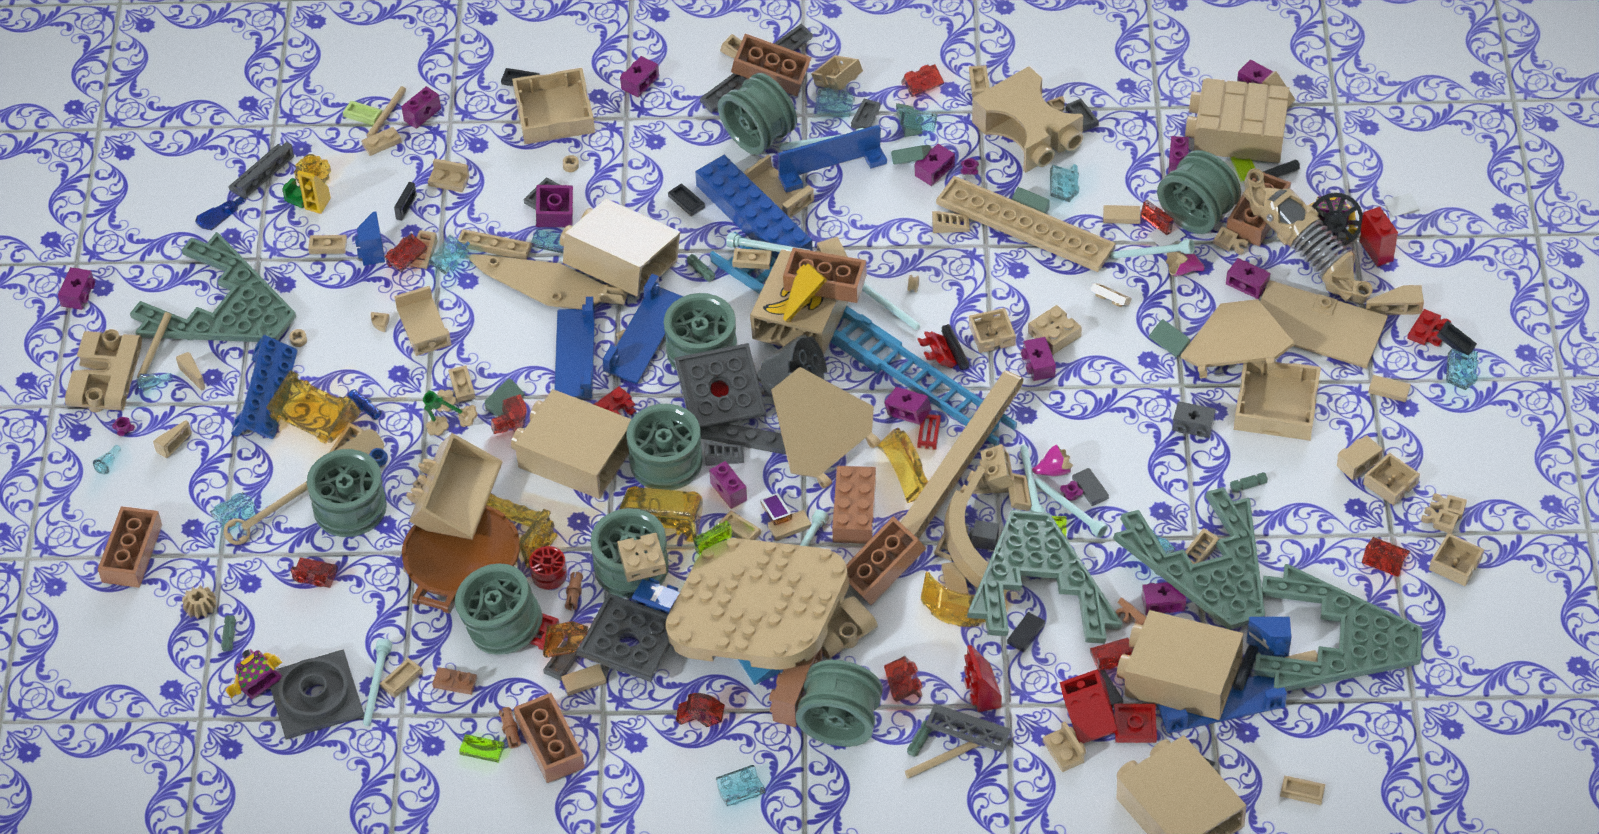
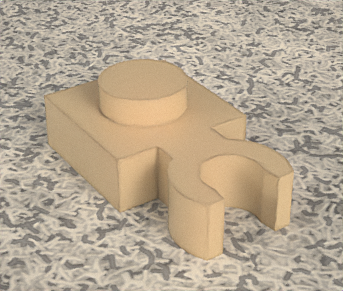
[1213,226,1248,255]
[1430,493,1467,519]
[1421,507,1459,534]

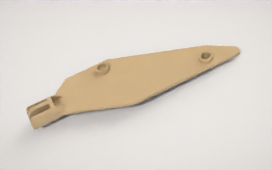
[469,254,628,310]

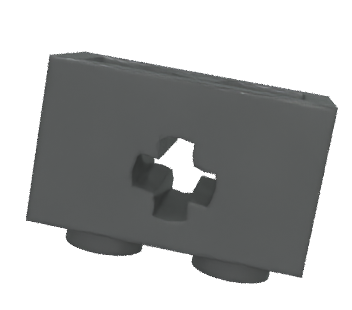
[1172,401,1216,438]

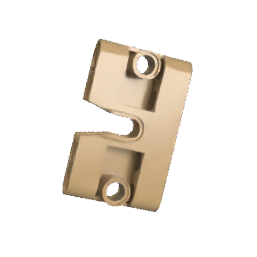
[65,329,142,413]
[822,596,878,659]

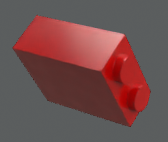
[1359,206,1398,267]

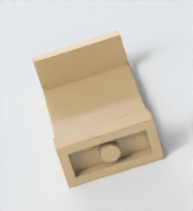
[743,154,814,218]
[394,285,451,356]

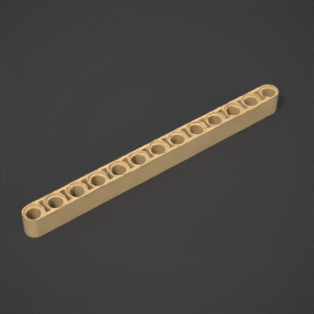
[900,370,1024,539]

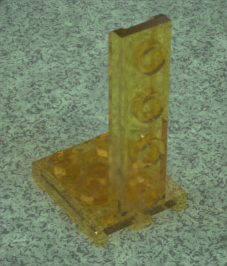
[486,493,558,568]

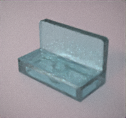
[897,107,938,132]

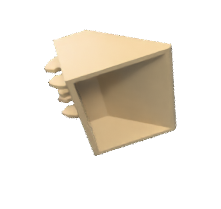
[406,433,503,540]

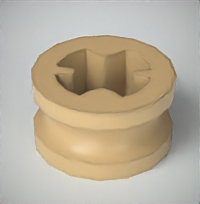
[563,155,579,172]
[907,275,919,292]
[289,329,307,347]

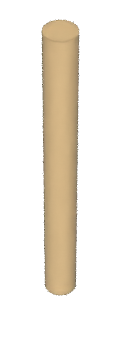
[366,86,406,137]
[137,312,172,380]
[905,742,980,778]

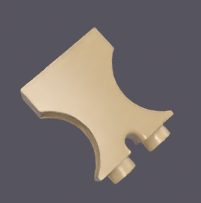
[972,66,1083,173]

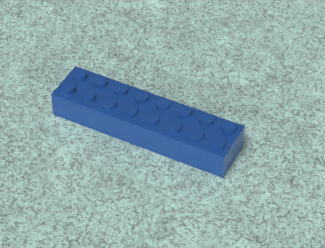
[695,154,813,259]

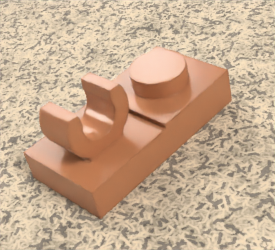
[1116,597,1147,625]
[432,667,477,695]

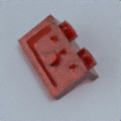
[901,64,944,97]
[385,233,427,273]
[1362,537,1410,577]
[291,557,338,588]
[1090,637,1134,671]
[884,656,923,702]

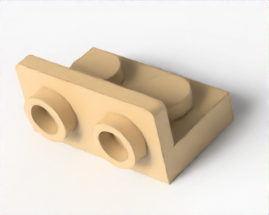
[428,159,470,193]
[1043,722,1086,772]

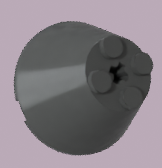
[757,334,827,397]

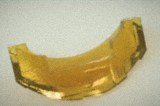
[877,428,928,503]
[921,571,986,627]

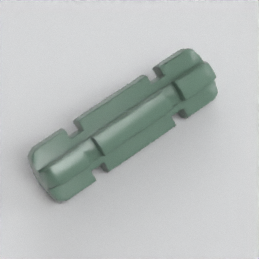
[687,254,715,282]
[1230,472,1268,492]
[221,615,236,651]
[907,720,932,757]

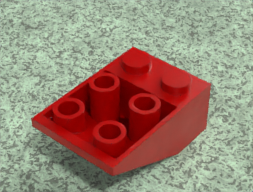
[964,645,1002,713]
[1059,669,1118,743]

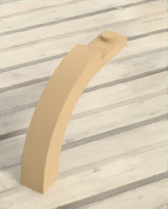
[944,465,989,588]

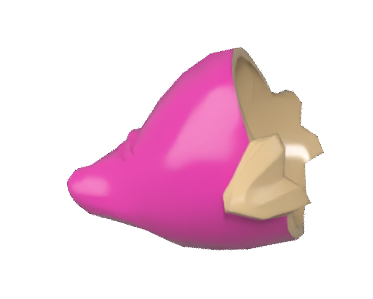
[1166,251,1205,277]
[1032,444,1073,477]

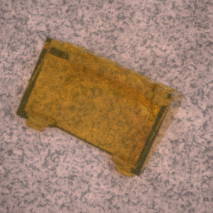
[266,370,361,444]
[619,486,703,542]

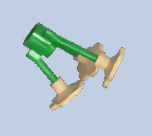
[423,389,478,436]

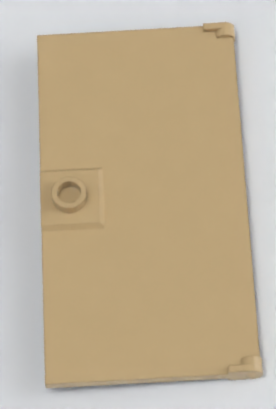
[1260,280,1388,369]

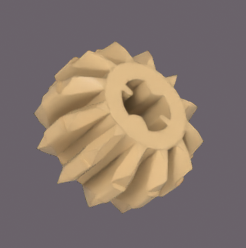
[182,585,217,619]

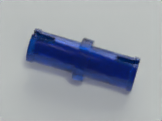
[347,389,382,420]

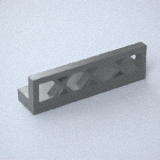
[228,141,294,200]
[926,704,1012,753]

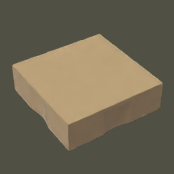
[512,68,595,144]
[1233,361,1321,441]

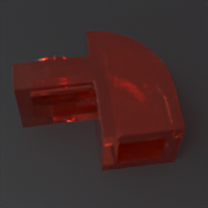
[491,394,527,434]
[676,693,725,727]

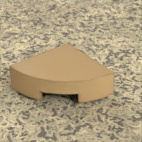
[1047,96,1065,112]
[370,312,390,332]

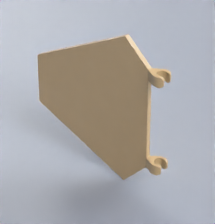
[1181,299,1295,379]
[771,367,881,489]

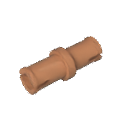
[565,572,583,610]
[499,707,521,749]

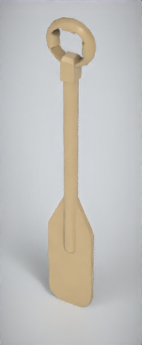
[224,429,384,545]

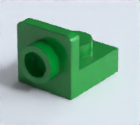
[282,178,304,208]

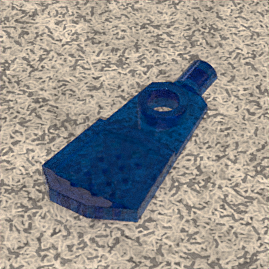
[195,197,245,231]

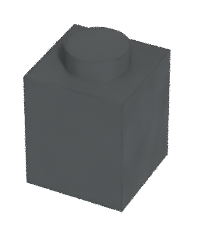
[969,520,999,551]

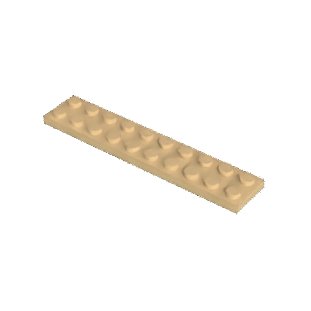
[936,176,1116,272]

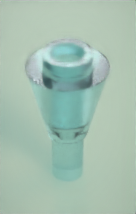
[137,373,173,392]
[93,445,121,474]

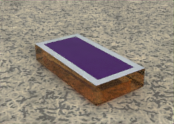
[760,493,792,526]

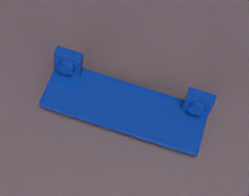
[778,125,887,193]
[603,274,684,384]
[555,296,595,399]
[231,335,298,439]
[1156,675,1287,734]

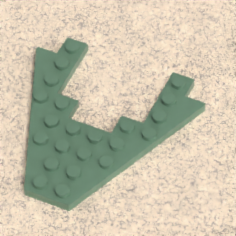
[130,232,296,342]
[1113,487,1265,630]
[967,510,1122,644]
[1254,564,1422,691]

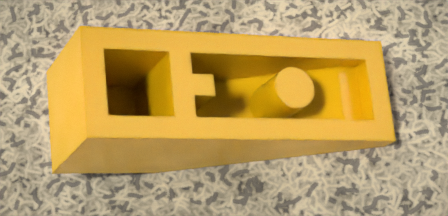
[297,170,331,214]
[783,264,828,322]

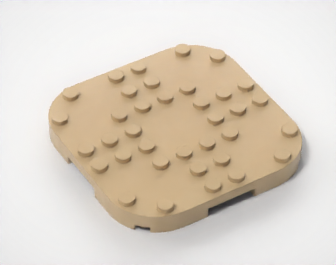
[666,538,849,670]

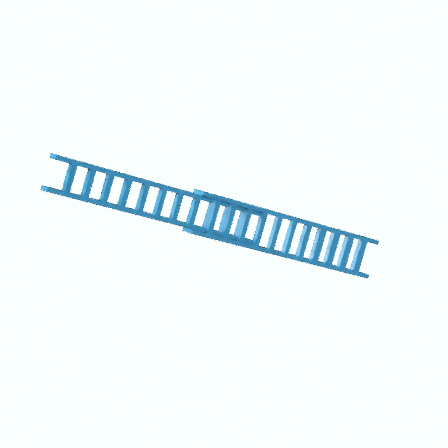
[710,232,1017,446]

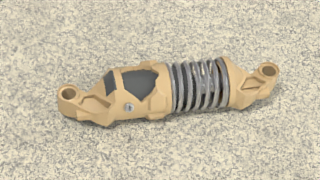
[1243,168,1373,304]

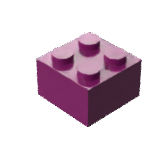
[536,185,573,228]

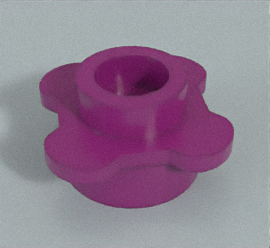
[961,158,979,175]
[112,417,135,436]
[1060,481,1083,501]

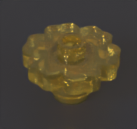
[294,154,331,183]

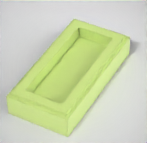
[343,101,383,125]

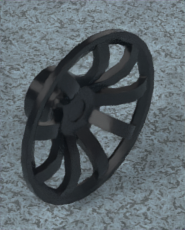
[1312,192,1363,247]

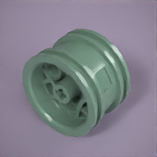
[718,73,797,155]
[1157,150,1241,234]
[664,293,737,371]
[627,404,703,491]
[306,449,387,537]
[590,508,669,598]
[455,563,543,655]
[796,660,883,747]

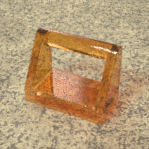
[543,621,588,658]

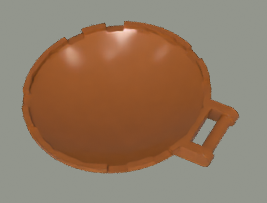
[402,505,520,614]

